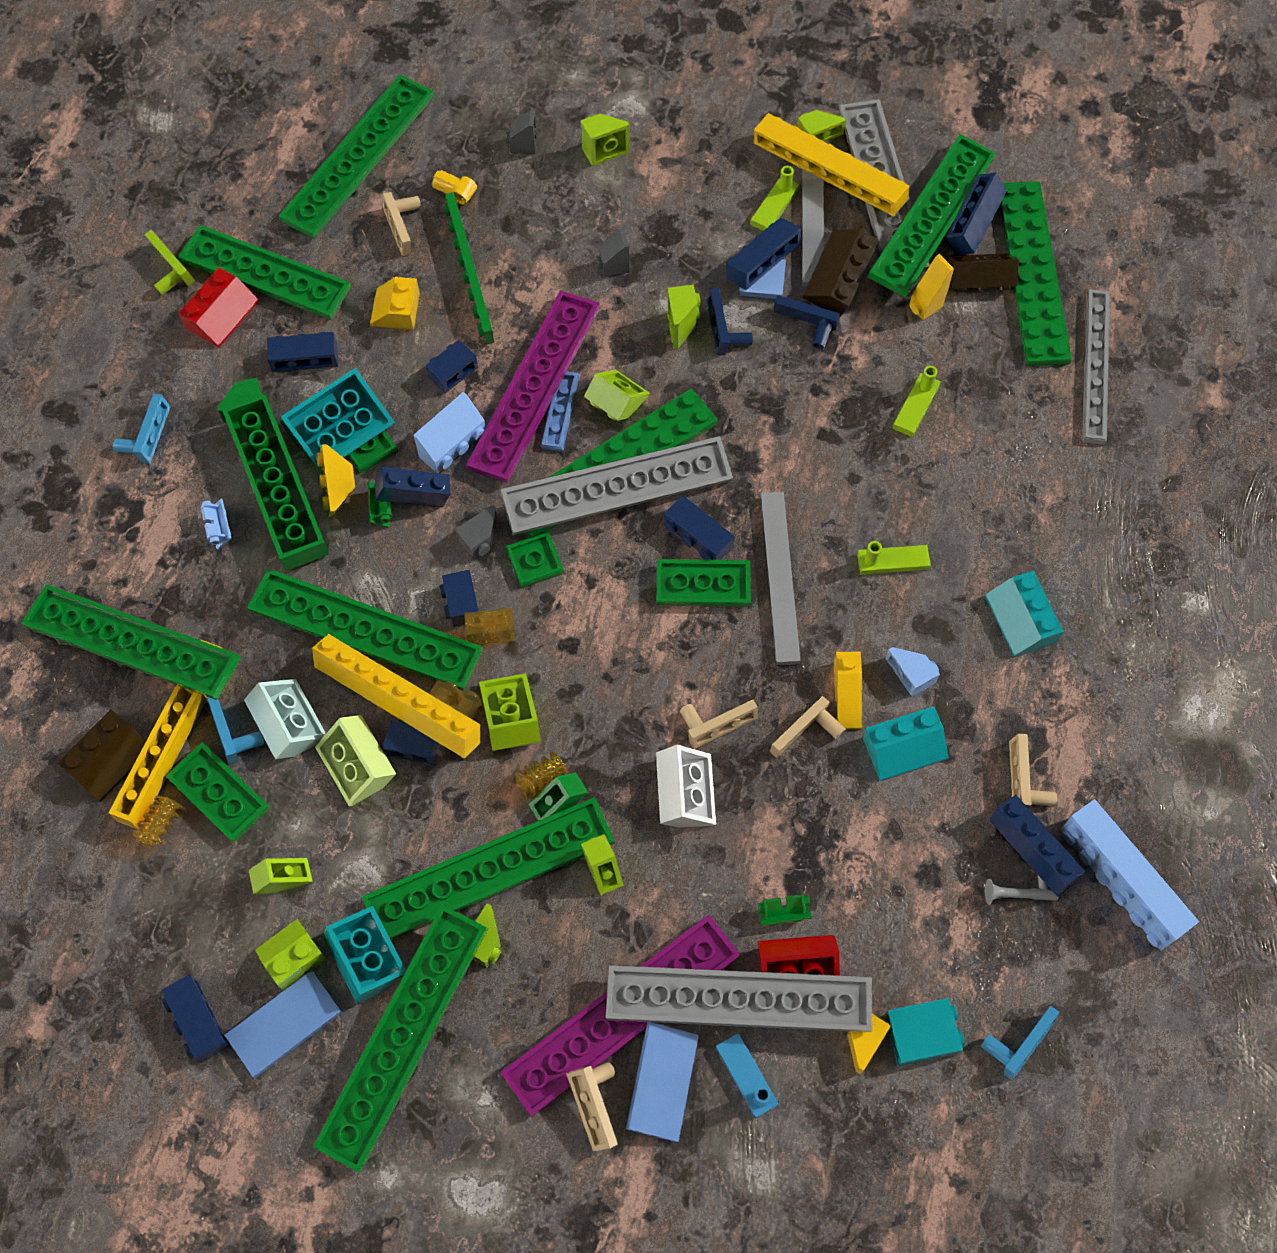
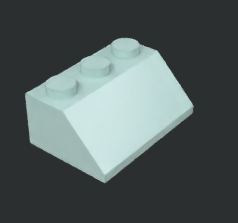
[244,679,326,759]

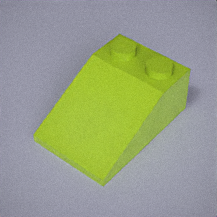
[479,673,540,751]

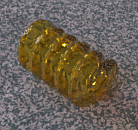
[515,751,569,801]
[132,796,185,852]

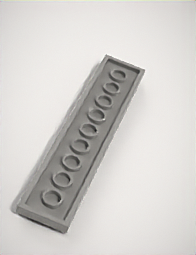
[839,99,930,273]
[501,436,733,535]
[606,966,872,1033]

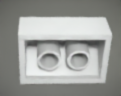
[656,745,716,828]

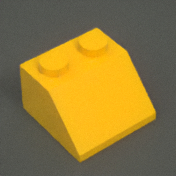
[370,277,420,330]

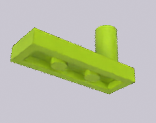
[750,166,800,231]
[145,230,195,295]
[892,366,941,437]
[857,541,931,575]

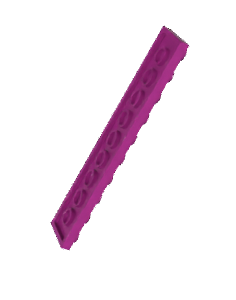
[466,290,600,484]
[500,914,740,1117]

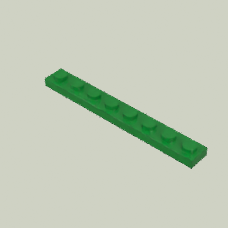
[443,192,494,344]

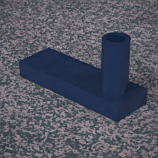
[706,288,753,355]
[774,295,840,349]

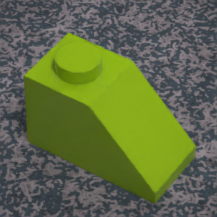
[797,110,846,142]
[581,834,624,896]
[249,858,313,894]
[473,903,501,968]

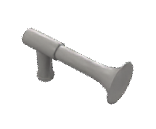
[985,876,1059,905]

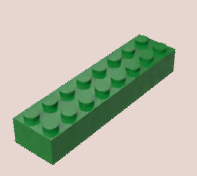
[222,394,329,571]

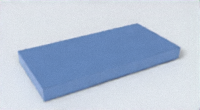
[225,970,342,1078]
[626,1022,699,1142]

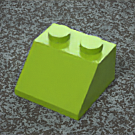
[581,114,630,166]
[667,285,701,349]
[584,370,650,421]
[255,919,327,991]

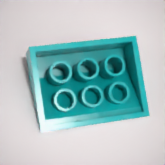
[280,368,395,473]

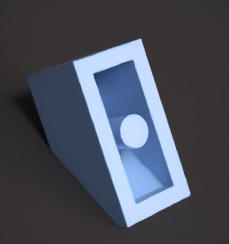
[885,647,940,696]

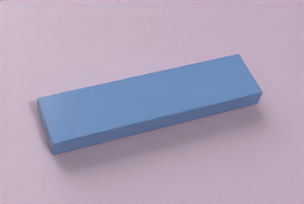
[540,372,580,453]

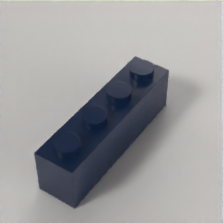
[946,172,1007,255]
[726,217,801,290]
[990,795,1085,897]

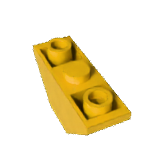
[317,444,355,517]

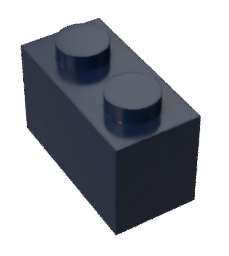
[425,340,478,394]
[439,570,481,627]
[383,720,439,765]

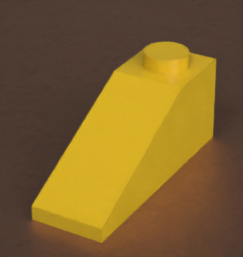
[909,254,954,320]
[833,652,862,730]

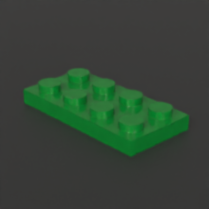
[656,559,751,607]
[165,742,270,843]

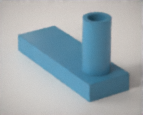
[113,394,171,464]
[206,696,265,765]
[981,1006,1059,1080]
[715,1033,779,1119]

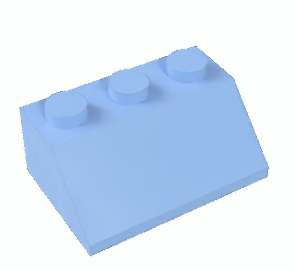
[414,392,486,473]

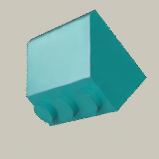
[985,570,1064,657]
[862,706,949,781]
[323,906,406,1004]

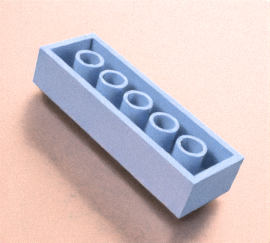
[1060,799,1199,951]

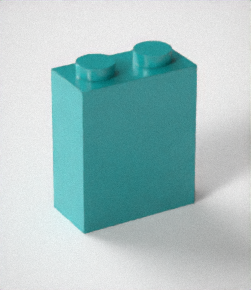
[884,998,965,1067]

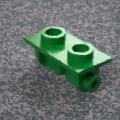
[368,481,392,528]
[757,894,812,926]

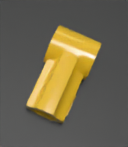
[432,170,477,205]

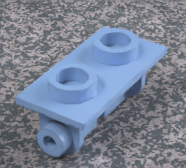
[200,499,231,550]

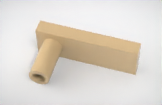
[383,192,420,256]
[770,696,846,758]
[680,700,758,749]
[1009,734,1057,807]
[566,1062,618,1151]

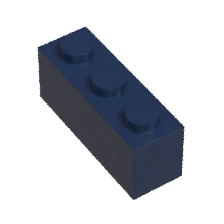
[267,332,338,372]
[375,467,451,507]
[664,495,735,560]
[162,974,229,1063]

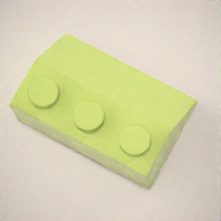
[315,715,396,806]

